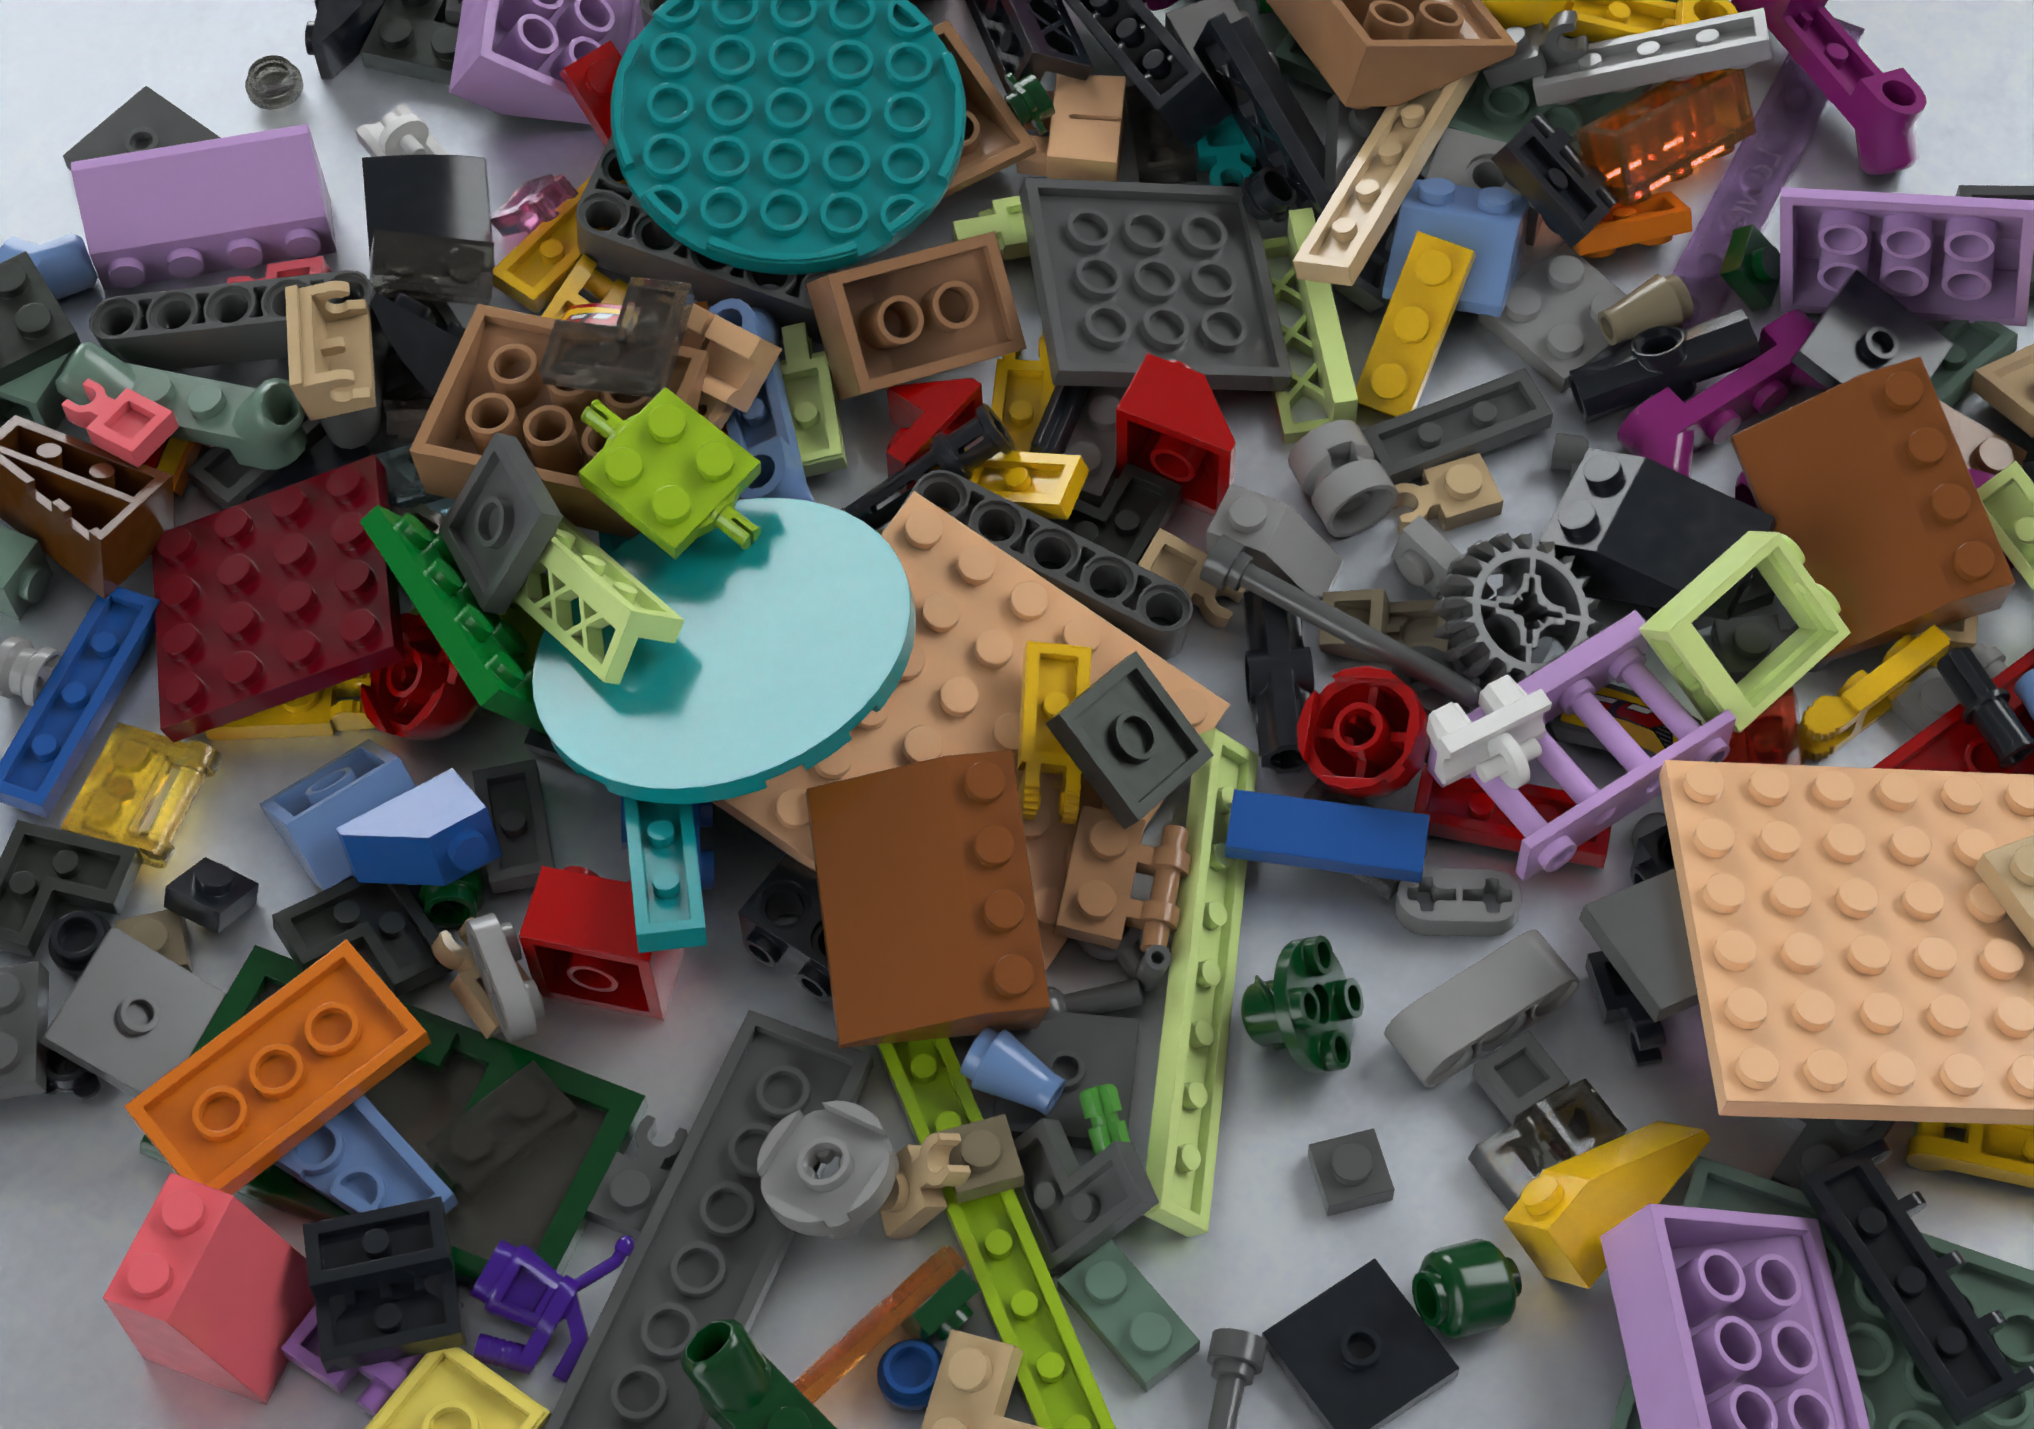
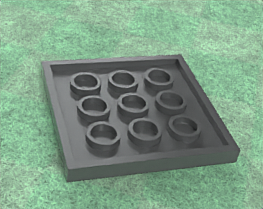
[1019,178,1292,391]

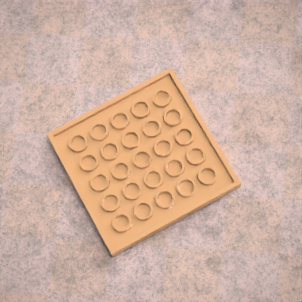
[713,491,1230,972]
[1658,760,2034,1125]

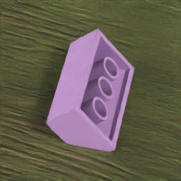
[71,124,337,290]

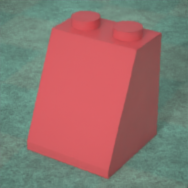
[103,1172,315,1405]

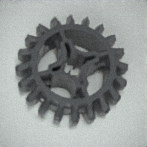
[1431,533,1603,690]

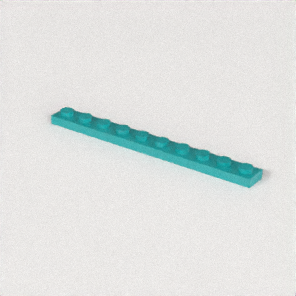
[598,531,707,953]

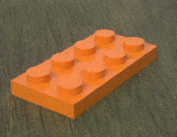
[124,939,431,1195]

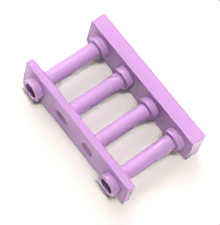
[1427,610,1736,882]

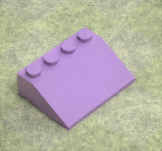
[449,0,644,124]
[1780,187,2034,326]
[1600,1203,1870,1429]

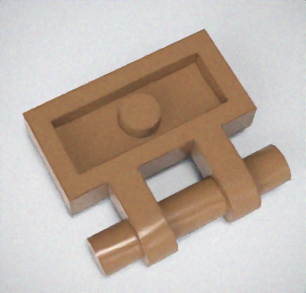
[1053,805,1191,953]

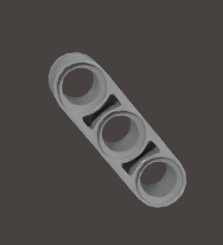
[1384,929,1580,1088]

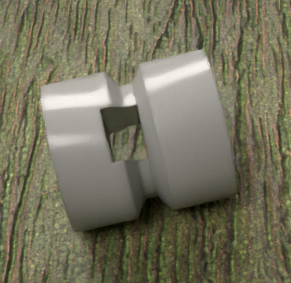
[1288,419,1398,537]

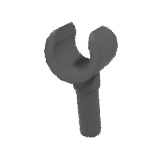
[1551,433,1589,482]

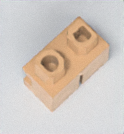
[1016,74,1126,182]
[650,288,782,430]

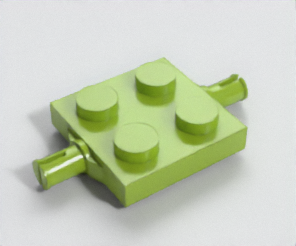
[579,387,761,560]

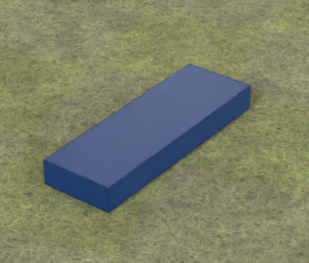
[1225,789,1430,883]

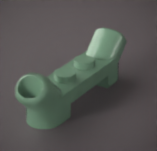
[55,341,307,470]

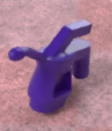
[470,1235,635,1383]

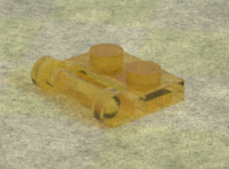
[60,722,223,868]

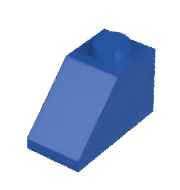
[336,768,503,886]

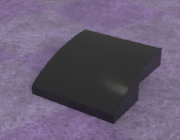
[362,154,495,279]
[302,1196,467,1374]

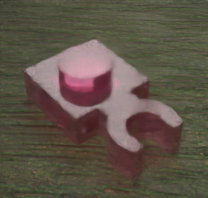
[491,174,579,237]

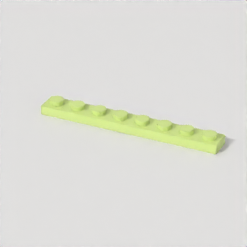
[1143,728,1259,1238]

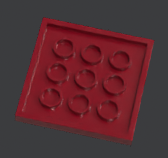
[152,454,405,743]

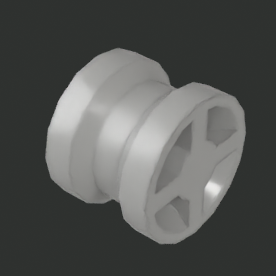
[0,635,64,707]

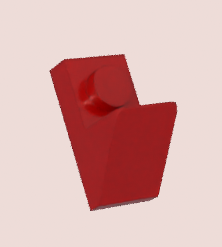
[886,378,983,494]

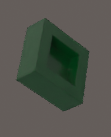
[1719,224,1780,311]
[899,1268,980,1341]

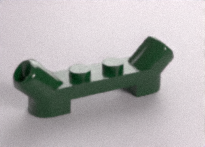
[680,1319,837,1429]

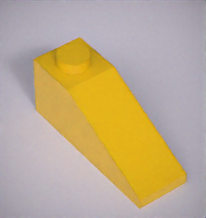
[1502,1121,1711,1289]

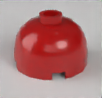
[361,612,479,742]
[1297,665,1431,800]

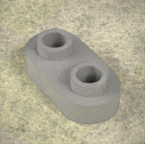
[465,913,545,1043]

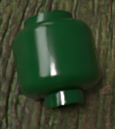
[1412,1239,1522,1339]

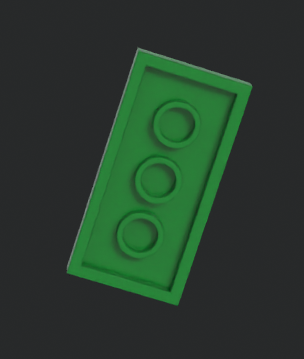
[359,505,547,735]

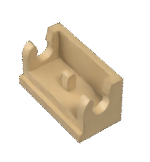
[285,281,376,421]

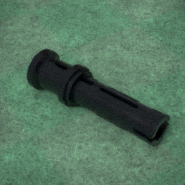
[840,403,1015,531]

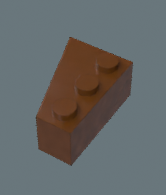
[0,415,175,599]

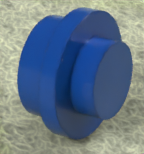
[877,1339,943,1410]

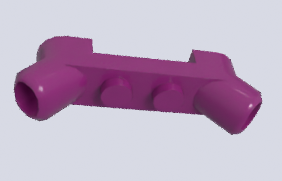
[1731,0,1927,175]
[1617,309,1828,478]

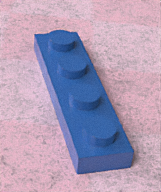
[0,587,161,819]

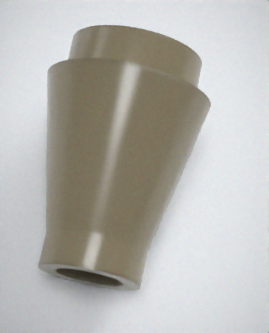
[1598,274,1694,345]

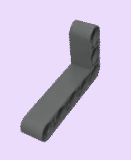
[576,135,840,344]
[89,270,389,449]
[897,470,1193,660]

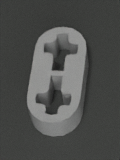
[1395,868,1522,937]

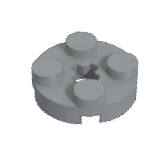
[757,1100,899,1240]

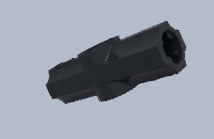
[1568,309,1761,423]
[1243,591,1314,774]

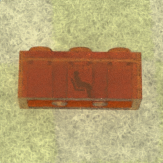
[1576,68,1756,206]

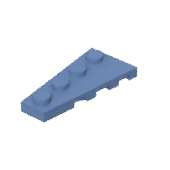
[274,1095,458,1214]

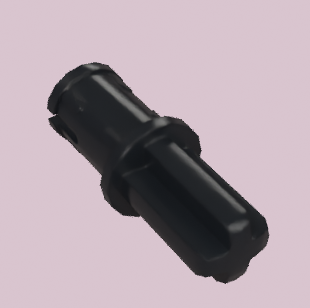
[1937,647,2034,768]

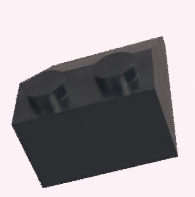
[1539,448,1777,620]

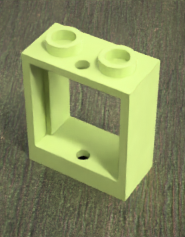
[1638,531,1851,732]

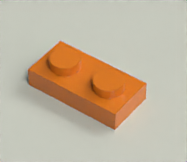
[1560,191,1693,258]

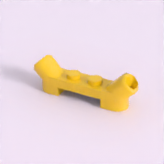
[1481,0,1740,90]

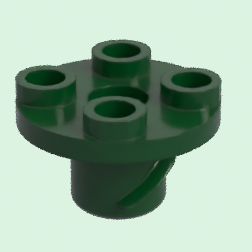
[1241,935,1364,1073]

